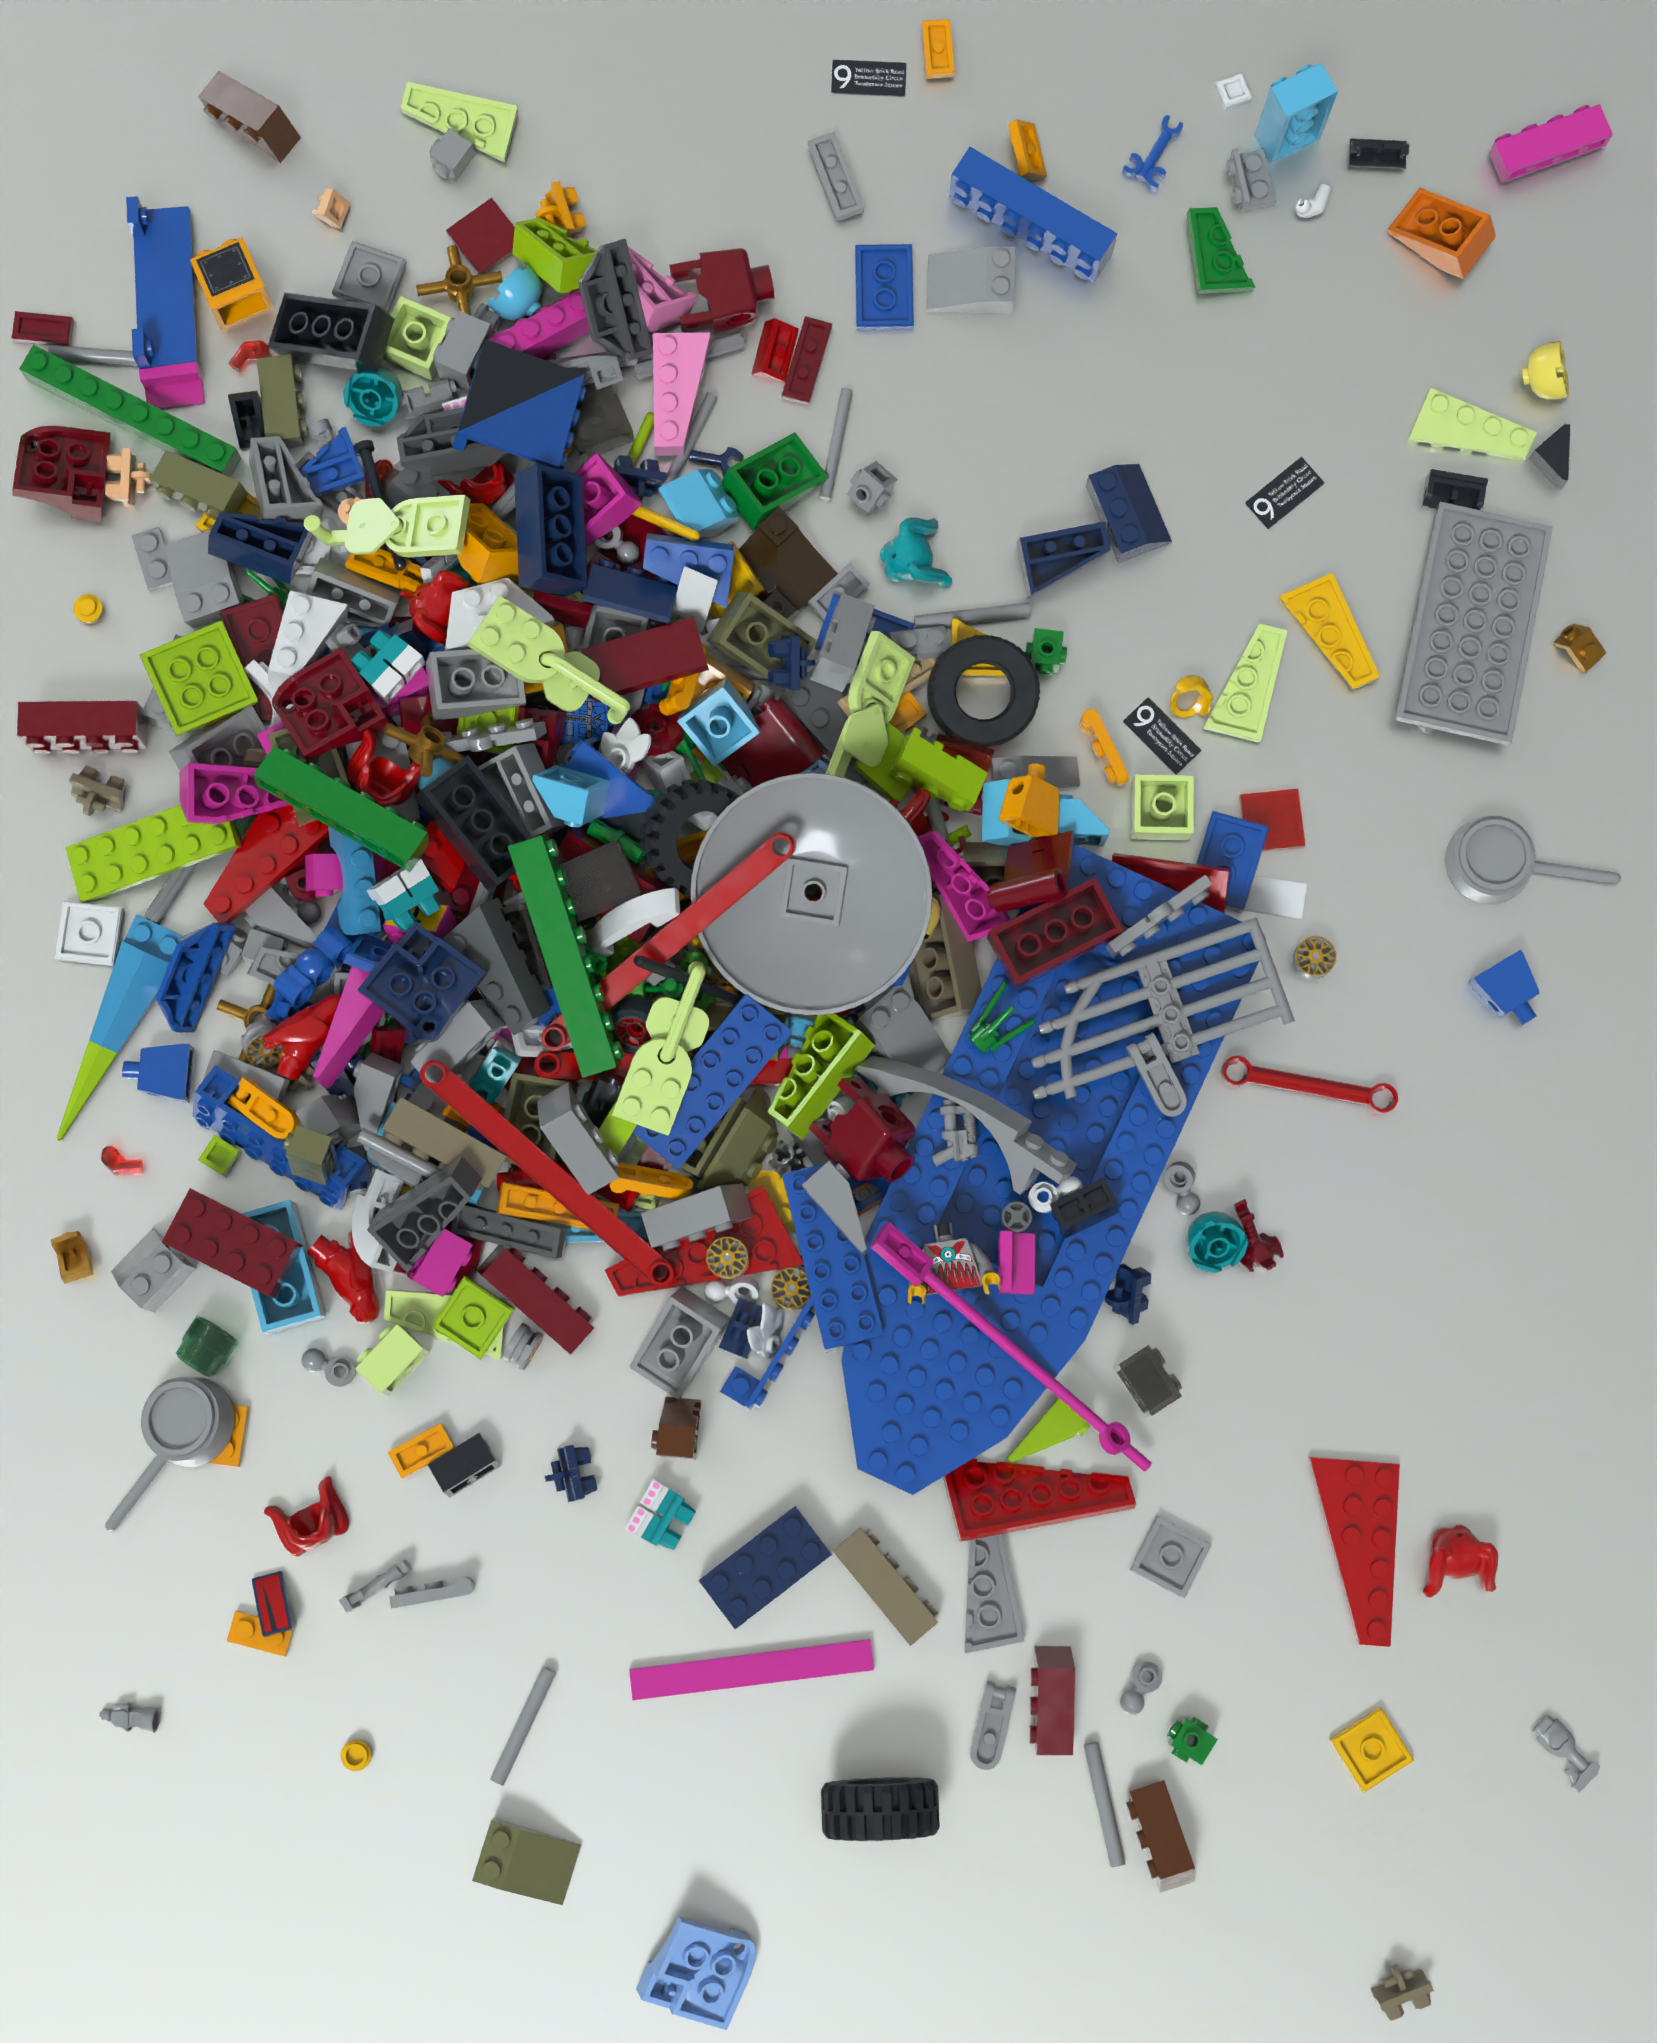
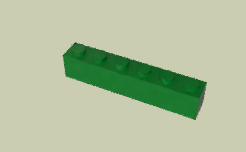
[254,746,430,872]

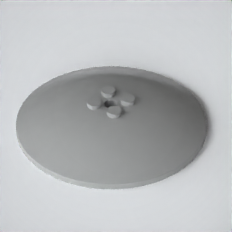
[691,773,932,1015]

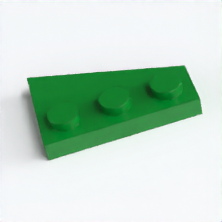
[1187,207,1255,294]

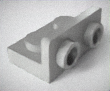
[1226,149,1276,213]

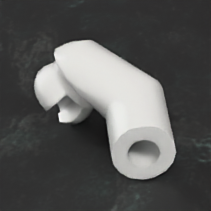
[1295,184,1332,218]

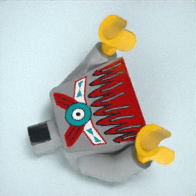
[907,1223,1002,1304]

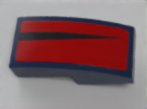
[252,1571,294,1637]

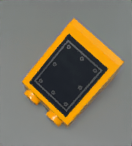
[190,237,274,330]

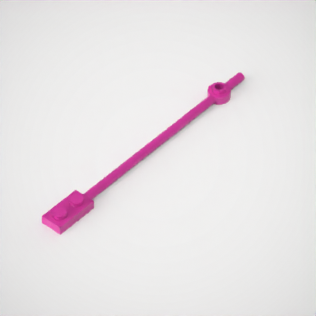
[870,1222,1152,1472]

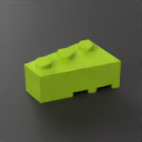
[512,218,597,293]
[889,727,988,811]

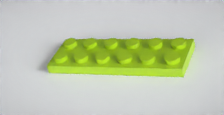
[65,805,241,903]

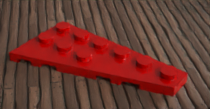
[203,805,329,923]
[605,1185,804,1297]
[1308,1457,1400,1647]
[943,1459,1136,1542]

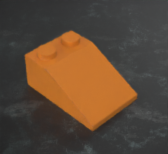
[1387,188,1496,279]

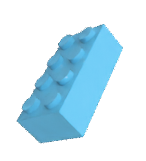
[1255,62,1338,163]
[241,1200,326,1334]

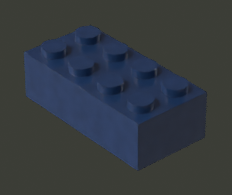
[514,463,588,597]
[698,1506,832,1629]

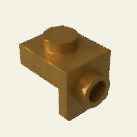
[1554,624,1606,672]
[51,1231,94,1283]

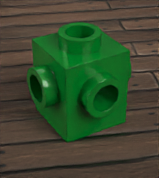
[1025,628,1067,675]
[1167,1716,1218,1765]

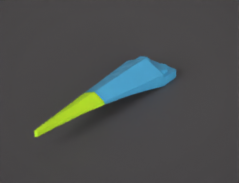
[57,914,183,1141]

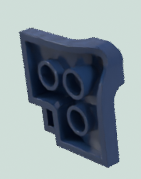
[358,921,487,1042]

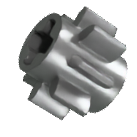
[768,1140,807,1177]

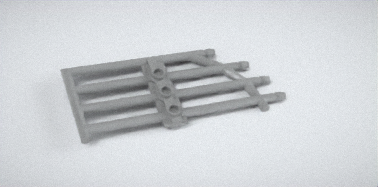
[1031,917,1295,1100]

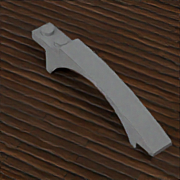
[855,1056,1077,1195]

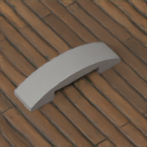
[558,356,624,390]

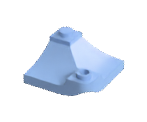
[636,1916,756,2030]

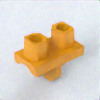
[535,181,586,237]

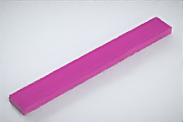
[629,1639,874,1700]

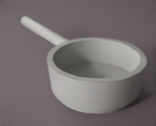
[1445,816,1621,904]
[105,1377,234,1532]

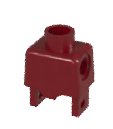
[669,248,775,335]
[808,1076,915,1183]

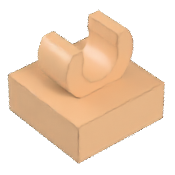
[312,188,350,229]

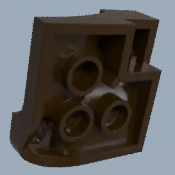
[739,507,838,621]

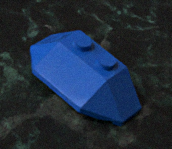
[156,923,236,1033]

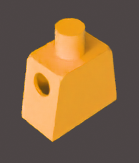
[999,764,1059,839]

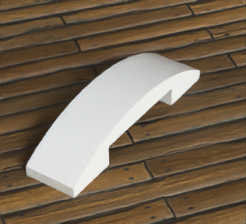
[587,888,680,958]

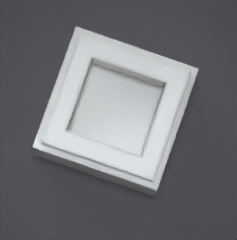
[1215,73,1252,111]

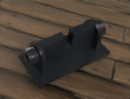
[1349,138,1409,169]

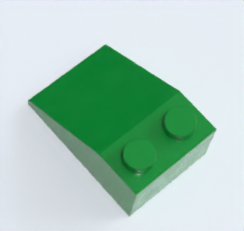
[722,432,829,530]

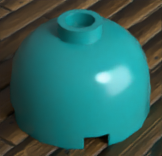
[343,367,403,426]
[1186,1211,1248,1273]

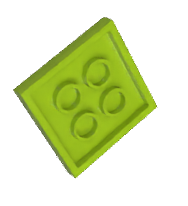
[139,620,258,737]

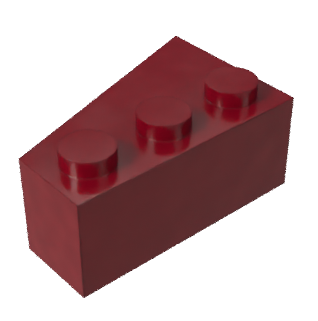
[1029,1646,1075,1755]

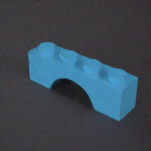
[328,826,381,935]

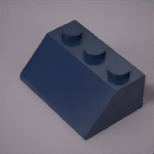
[1086,464,1172,563]
[583,558,677,624]

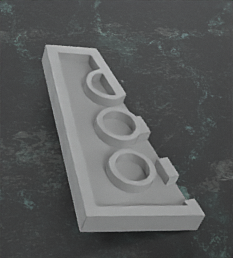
[247,947,353,1004]

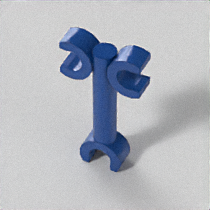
[1122,115,1183,191]

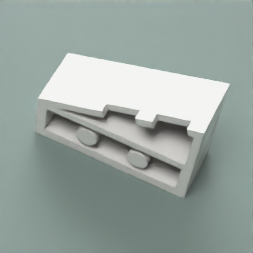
[268,591,348,686]

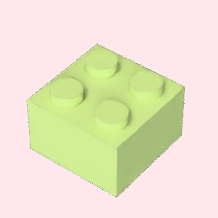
[382,296,451,380]
[1131,774,1194,840]
[355,1324,430,1396]

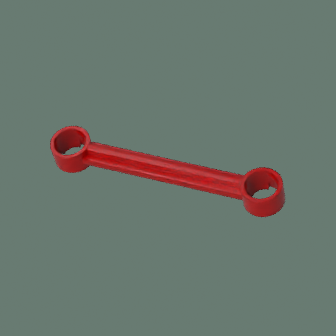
[1220,1056,1398,1115]

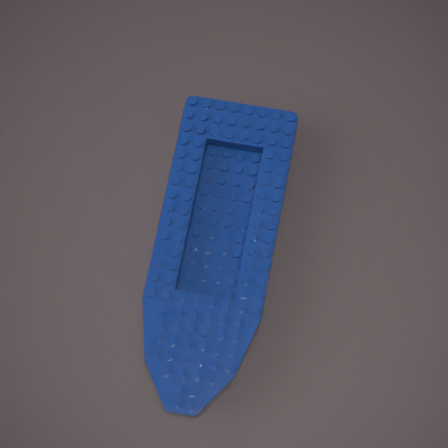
[841,844,1266,1495]

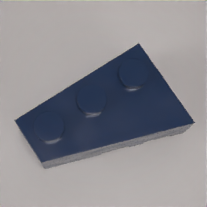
[208,512,312,585]
[1016,521,1111,599]

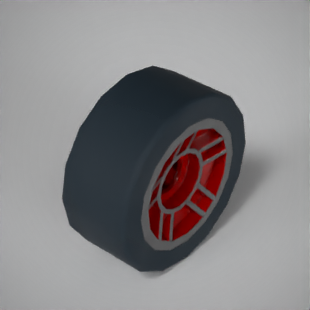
[611,996,654,1054]

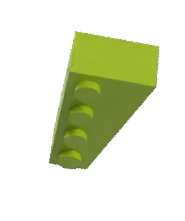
[768,1013,875,1140]

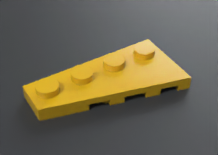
[1279,572,1380,690]

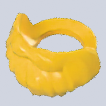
[1170,675,1213,718]

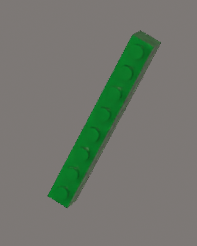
[19,344,242,477]
[508,834,624,1078]

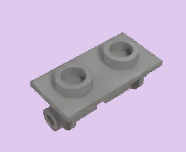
[401,379,459,421]

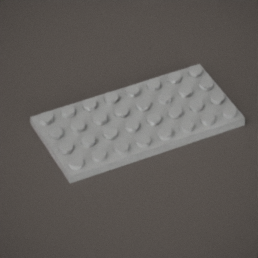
[1395,502,1553,746]

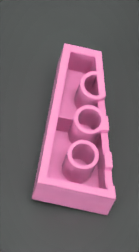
[653,332,711,456]

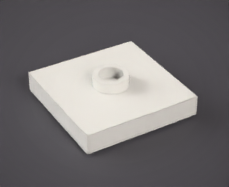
[55,901,124,966]

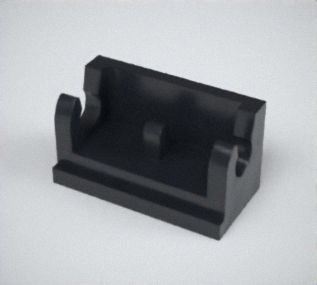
[1421,469,1488,510]
[583,1071,625,1129]
[1050,1178,1118,1239]
[428,1433,501,1498]

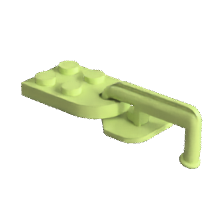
[304,495,470,557]
[467,595,631,724]
[826,631,915,783]
[612,961,709,1136]

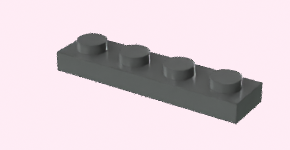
[451,1204,566,1259]

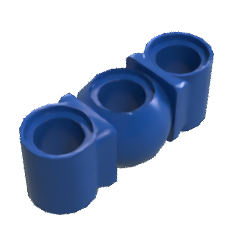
[273,926,354,1008]

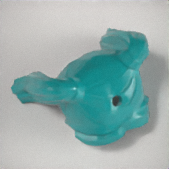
[880,517,952,587]

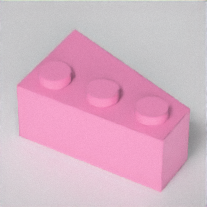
[628,247,697,333]

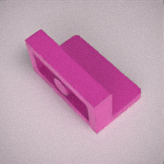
[139,362,205,410]
[998,1231,1035,1295]

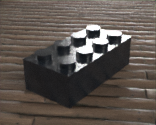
[267,293,395,372]
[414,755,532,892]

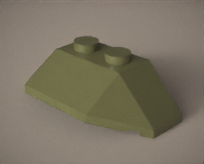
[696,1085,778,1192]

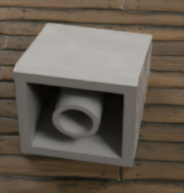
[111,1228,196,1313]

